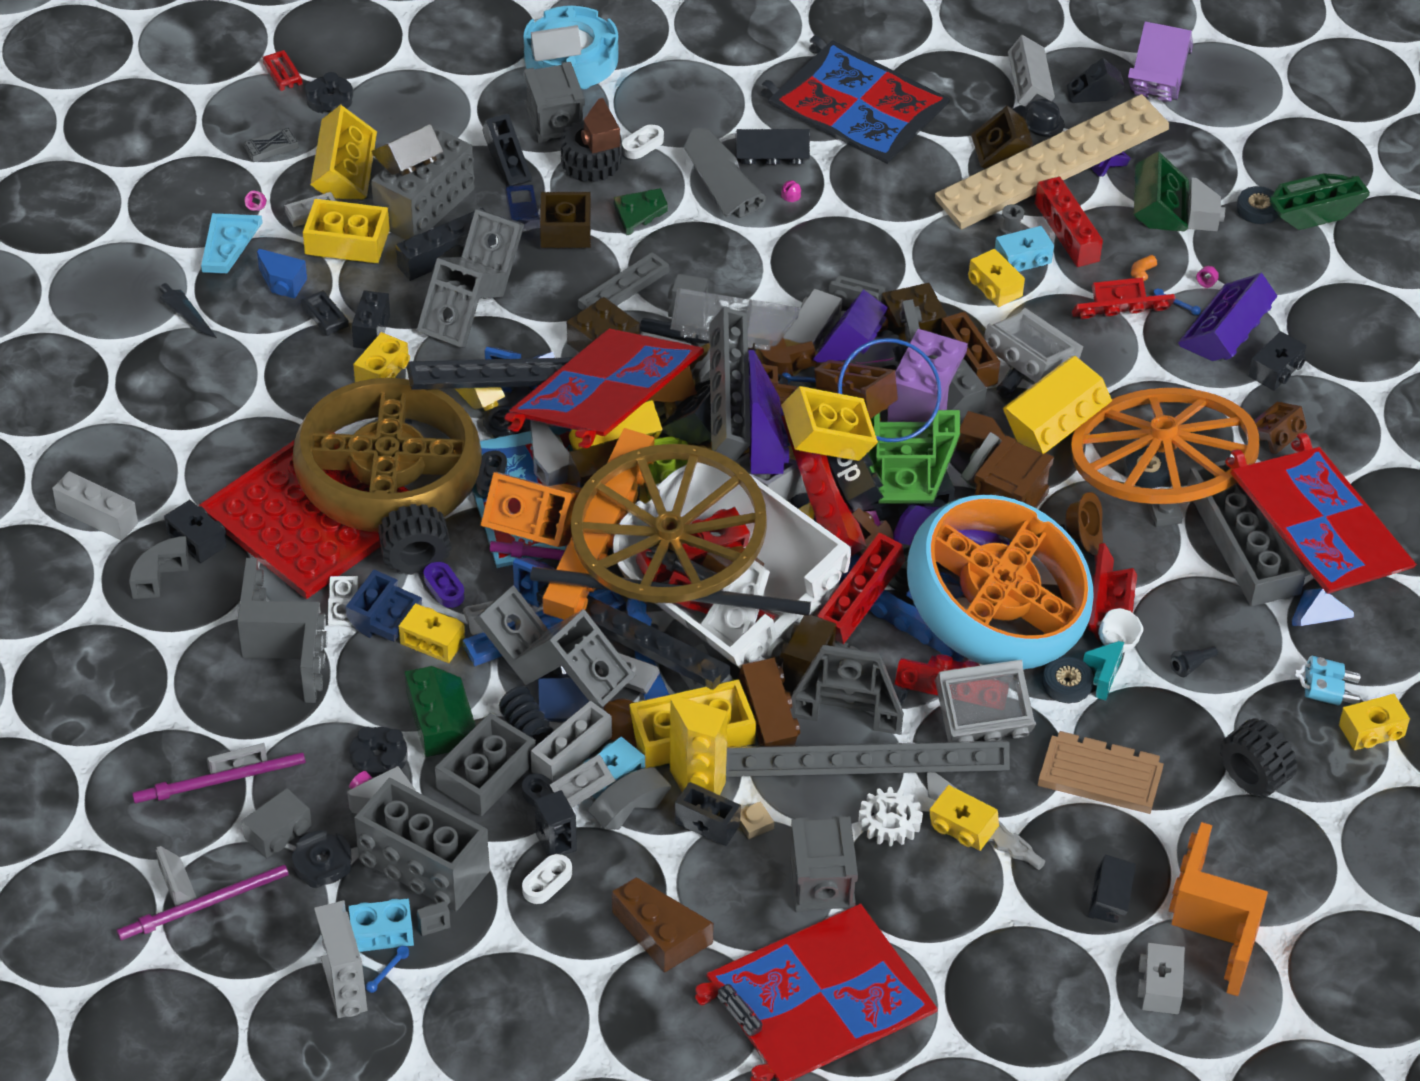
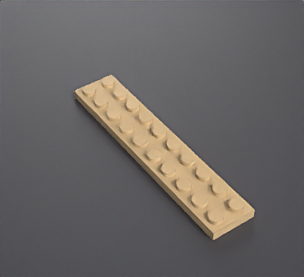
[935,94,1169,230]

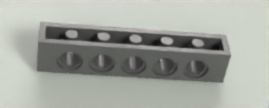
[709,306,751,461]

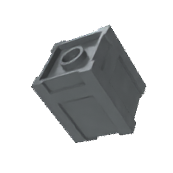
[524,62,585,143]
[789,815,858,912]

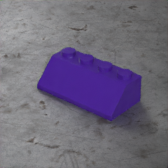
[1178,272,1278,361]
[814,289,887,363]

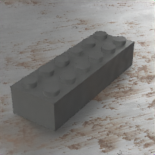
[1187,458,1306,606]

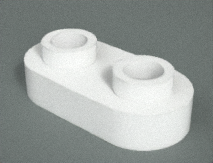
[622,125,664,159]
[522,854,572,904]

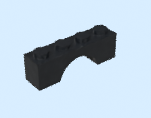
[396,208,496,281]

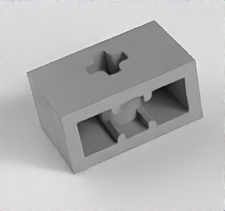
[1137,943,1185,1014]

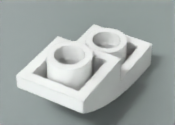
[328,576,358,626]

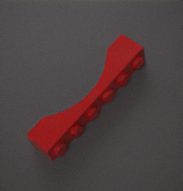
[781,415,867,557]

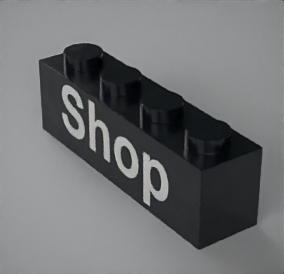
[827,453,884,511]

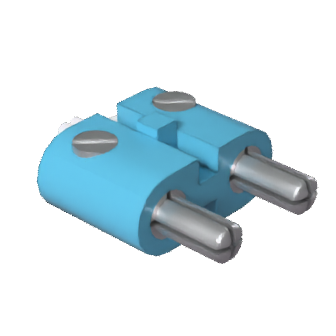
[1295,656,1361,706]

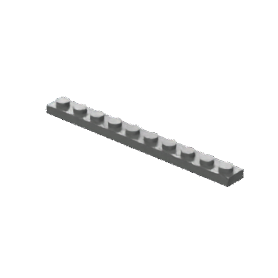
[726,740,1010,777]

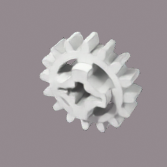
[859,787,923,846]

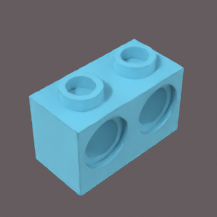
[349,899,414,952]

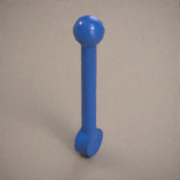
[1153,289,1201,316]
[782,373,816,383]
[365,946,409,993]

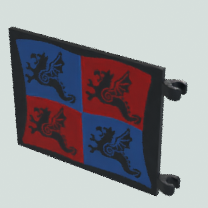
[761,35,950,164]

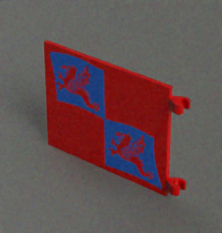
[505,328,704,448]
[1225,433,1417,594]
[695,904,938,1081]

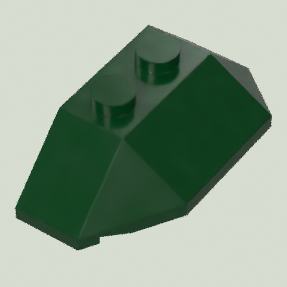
[1269,173,1370,230]

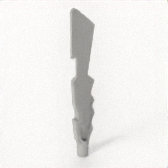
[927,772,1045,870]

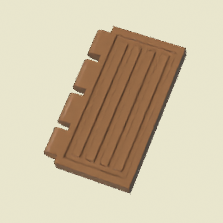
[1038,731,1164,814]

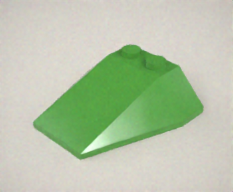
[868,410,960,503]

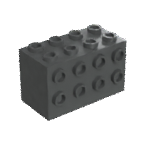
[371,126,475,240]
[354,777,490,912]

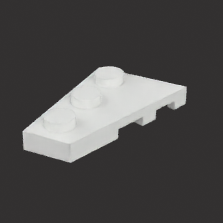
[701,561,770,647]

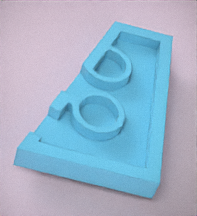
[201,213,263,273]

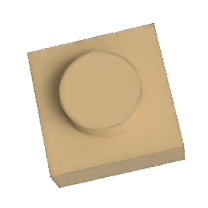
[740,801,774,840]

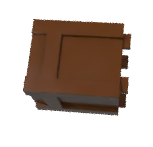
[974,436,1054,509]

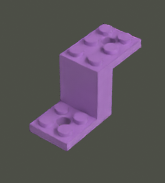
[1128,22,1193,102]
[887,329,968,422]

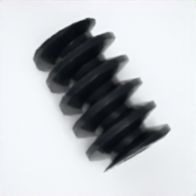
[499,686,554,746]

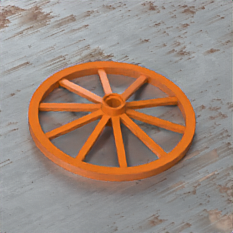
[1071,388,1259,504]

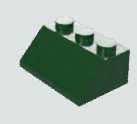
[1133,151,1189,232]
[405,666,476,758]

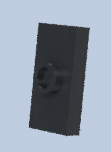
[301,290,349,336]

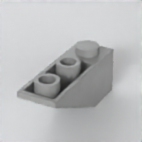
[530,420,571,486]

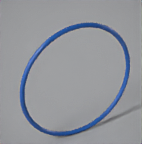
[838,338,941,442]

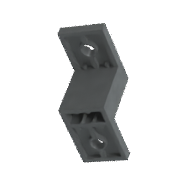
[417,209,524,347]
[238,558,328,703]
[474,585,636,708]

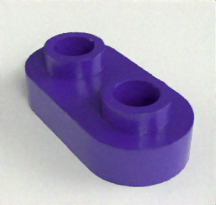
[424,562,465,608]

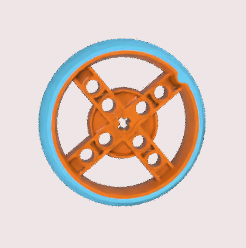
[907,495,1093,669]

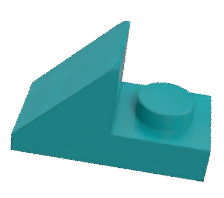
[1083,641,1125,700]

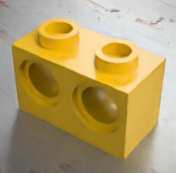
[353,332,410,382]

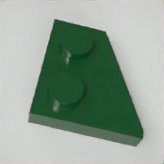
[614,188,668,236]

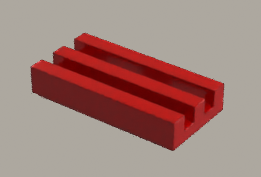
[262,50,303,91]

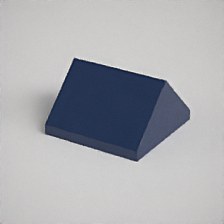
[538,674,589,722]

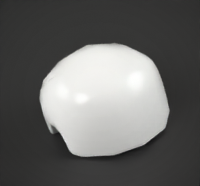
[1098,608,1143,653]

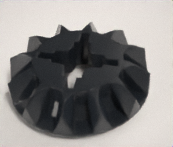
[483,406,525,438]

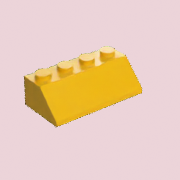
[310,105,377,200]
[1003,356,1112,454]
[629,679,756,768]
[670,695,728,795]

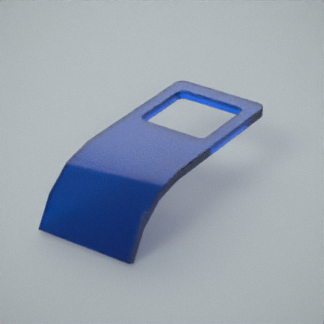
[506,185,540,222]

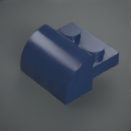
[345,569,422,642]

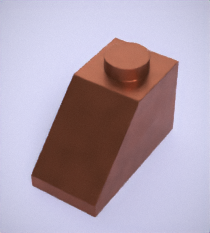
[581,98,620,154]

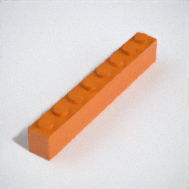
[543,428,655,620]

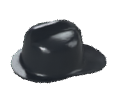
[1012,99,1065,136]

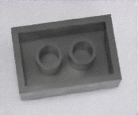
[435,713,536,817]

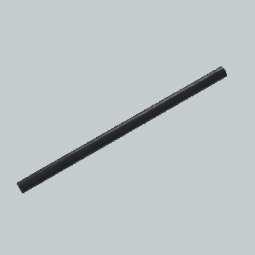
[530,567,811,616]

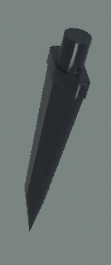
[159,283,217,338]

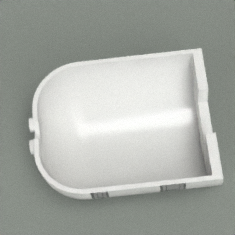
[613,462,851,669]

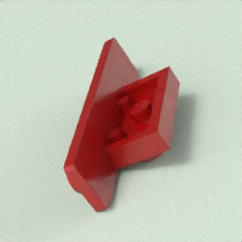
[1072,277,1175,319]
[1087,543,1137,641]
[895,654,1009,711]

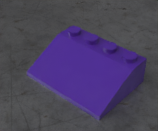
[748,350,789,474]

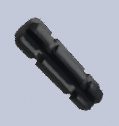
[717,984,763,1036]

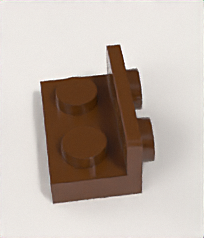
[1254,401,1307,454]

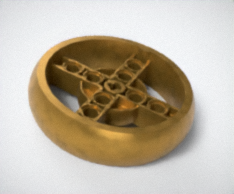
[293,378,482,533]

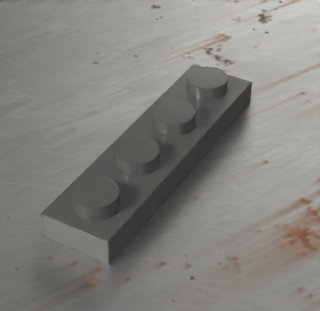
[578,252,669,310]

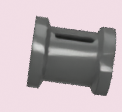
[1000,204,1024,235]

